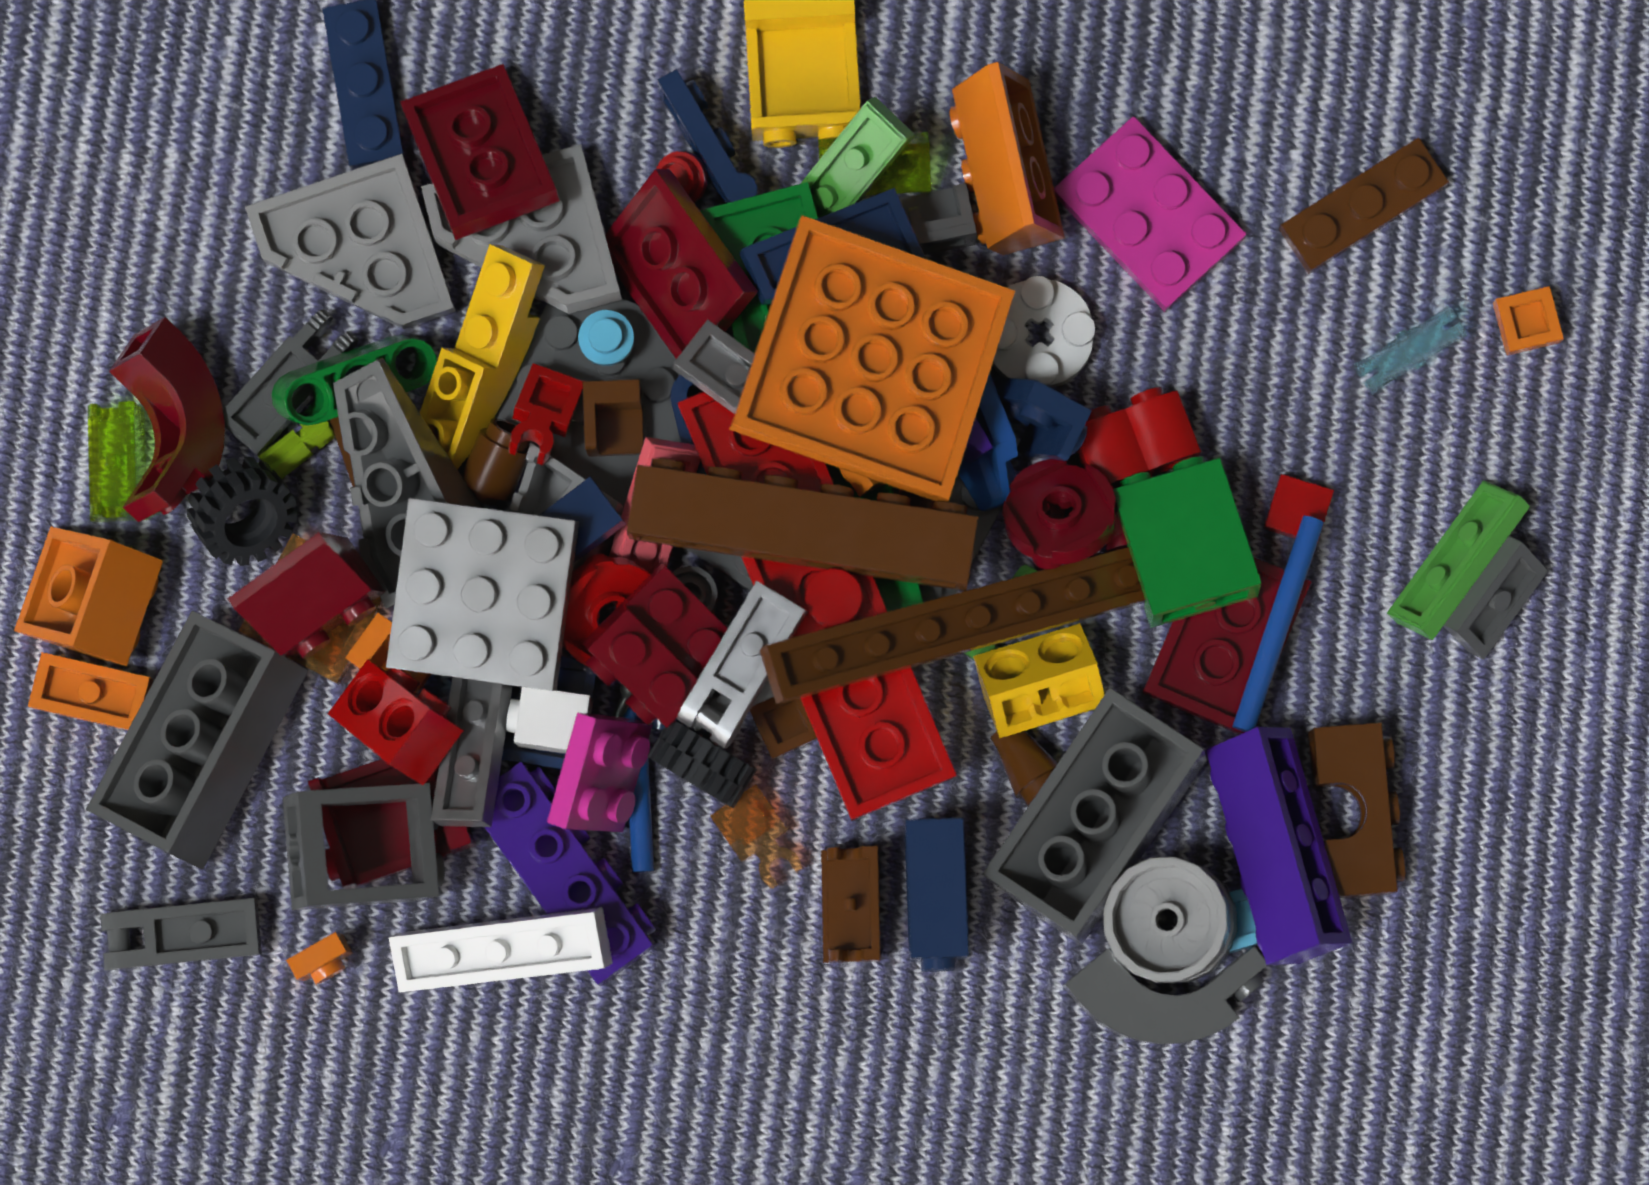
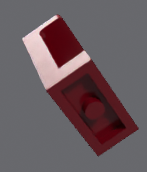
[308,759,476,889]

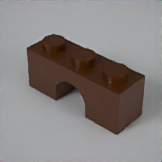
[1308,723,1405,898]

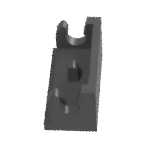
[899,183,977,255]

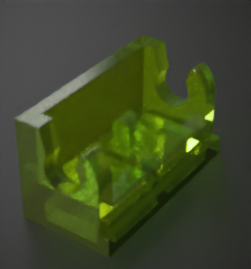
[88,401,147,523]

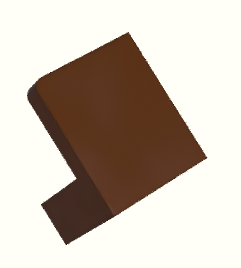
[583,379,644,457]

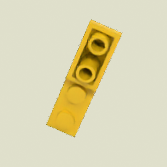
[420,244,545,470]

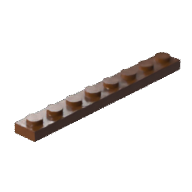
[759,547,1145,705]

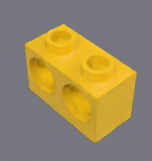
[973,623,1105,738]

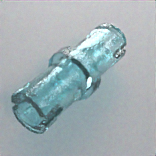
[1353,305,1467,395]

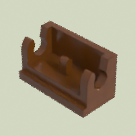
[821,846,880,963]

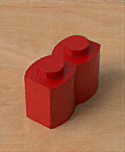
[1077,387,1201,489]

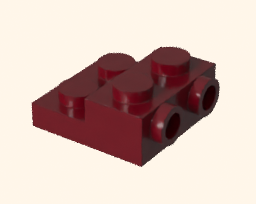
[582,563,728,728]

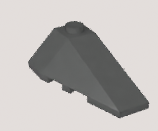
[333,358,482,609]

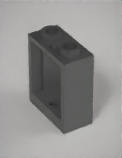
[282,783,445,911]

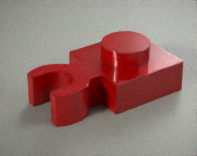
[508,363,585,465]

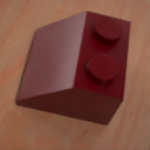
[227,532,385,659]

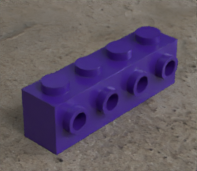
[1206,727,1353,965]
[484,762,657,986]

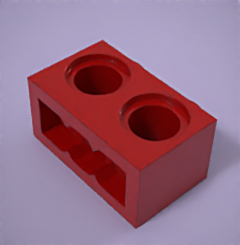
[328,659,463,786]

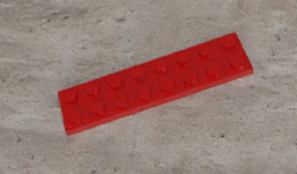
[677,392,957,821]

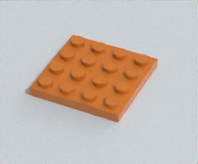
[730,215,1015,502]

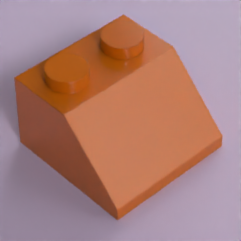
[14,526,163,666]

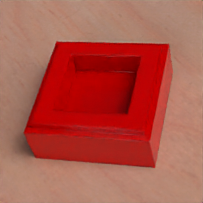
[1263,474,1334,541]

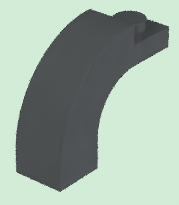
[1062,947,1267,1044]

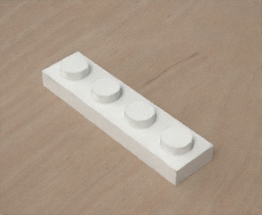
[389,908,612,992]

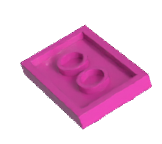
[1054,116,1247,312]

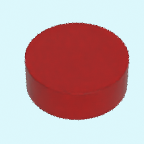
[805,569,862,627]

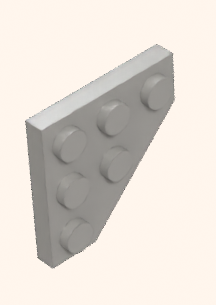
[421,145,622,314]
[245,154,456,329]

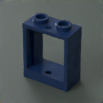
[904,818,968,972]

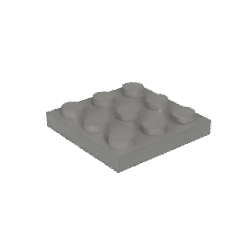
[386,498,579,691]

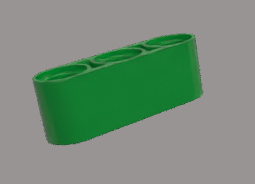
[271,335,437,426]

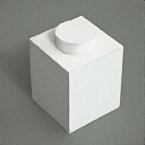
[506,687,593,754]

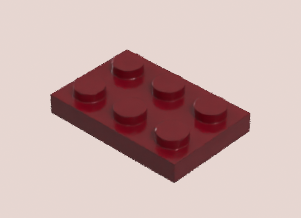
[400,64,560,240]
[605,169,758,359]
[1142,557,1312,735]

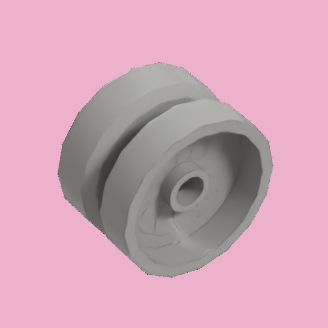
[1103,857,1237,983]

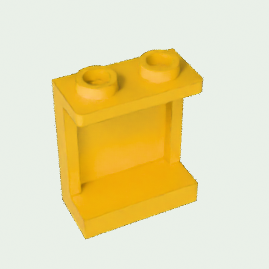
[744,0,860,148]

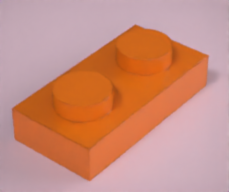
[28,652,154,731]

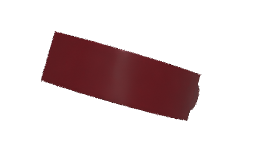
[109,317,225,522]

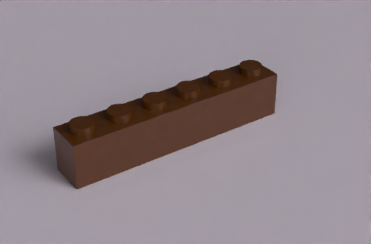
[626,458,978,591]

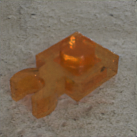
[710,784,802,889]

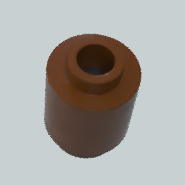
[461,418,530,505]

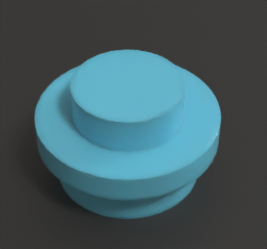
[578,310,634,366]

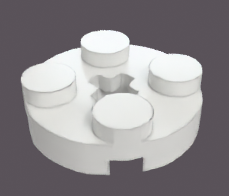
[992,276,1095,388]

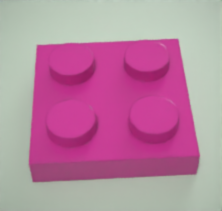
[547,712,652,832]

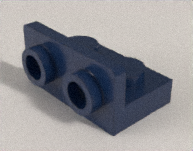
[992,377,1091,461]

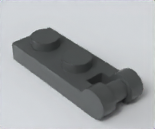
[100,898,262,971]

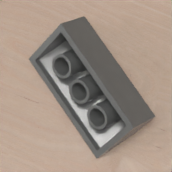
[86,611,308,870]
[982,688,1207,946]

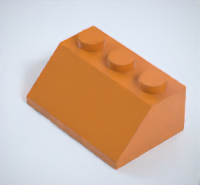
[950,62,1065,255]

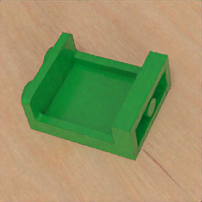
[1113,456,1261,628]

